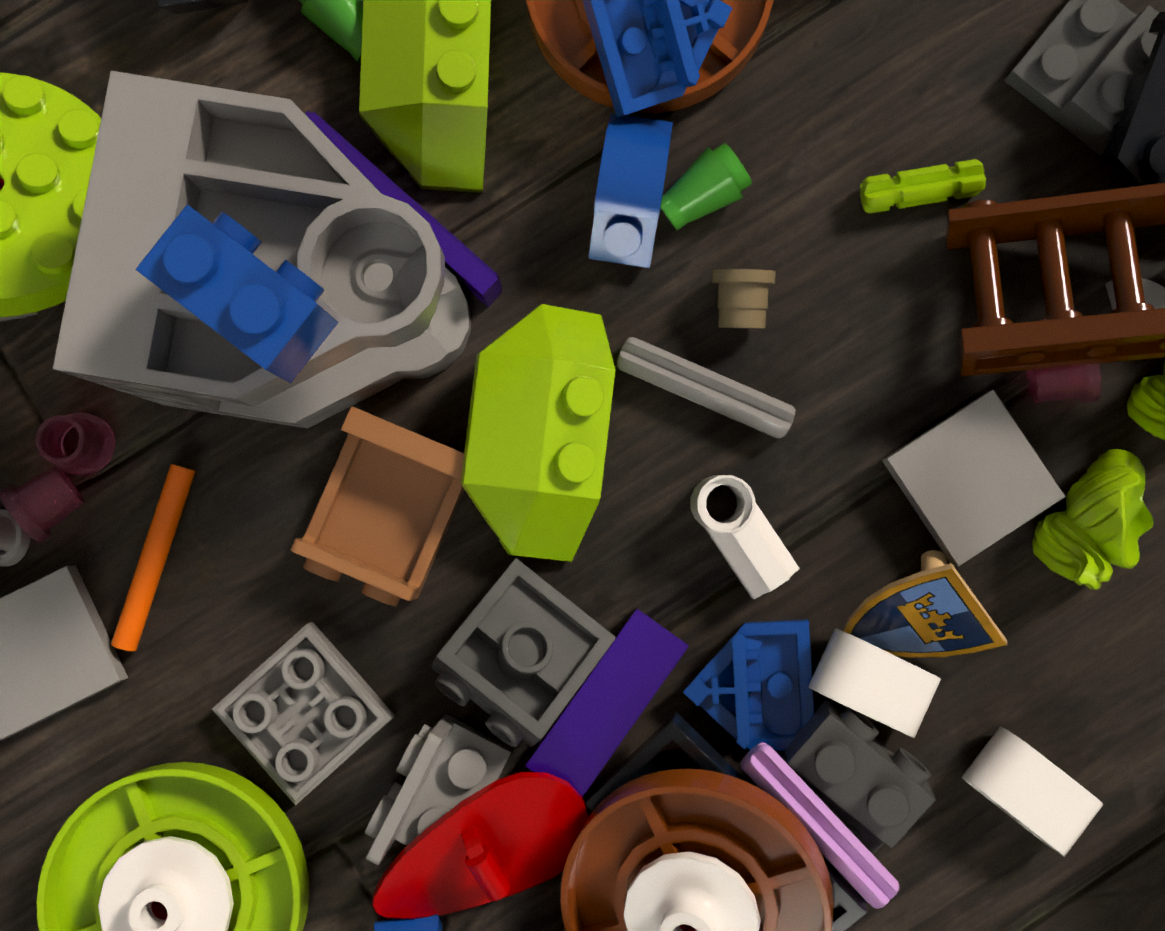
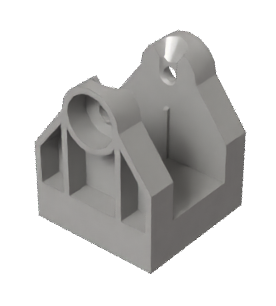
[53,71,471,429]

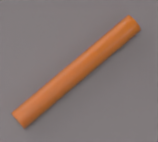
[111,464,196,651]

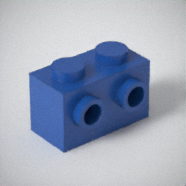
[135,204,339,383]

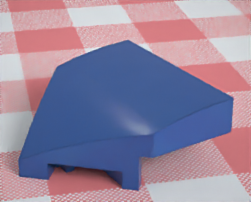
[582,0,733,117]
[683,619,814,751]

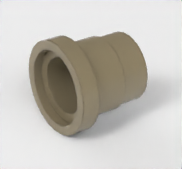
[712,269,776,329]

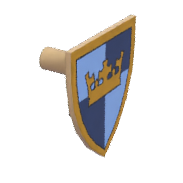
[843,550,1007,658]

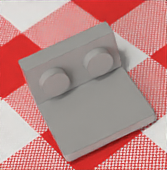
[364,714,513,865]

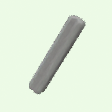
[617,337,796,438]

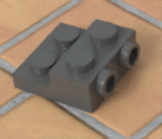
[1004,0,1159,156]
[430,558,616,747]
[752,699,936,855]

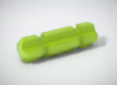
[860,159,986,214]

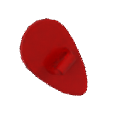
[373,772,588,919]

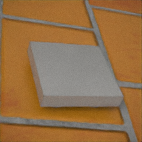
[882,390,1065,566]
[212,622,395,806]

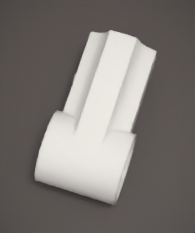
[690,475,800,599]

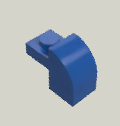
[588,113,673,268]

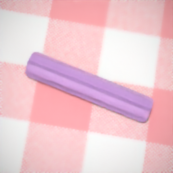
[740,742,899,909]

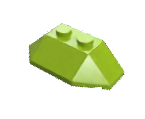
[359,0,491,193]
[460,304,616,562]

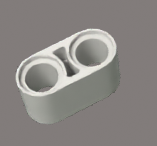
[808,628,941,738]
[961,727,1103,857]

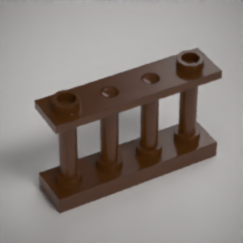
[946,183,1165,376]

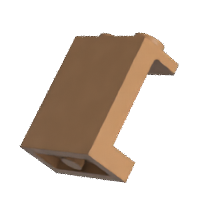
[290,406,464,607]

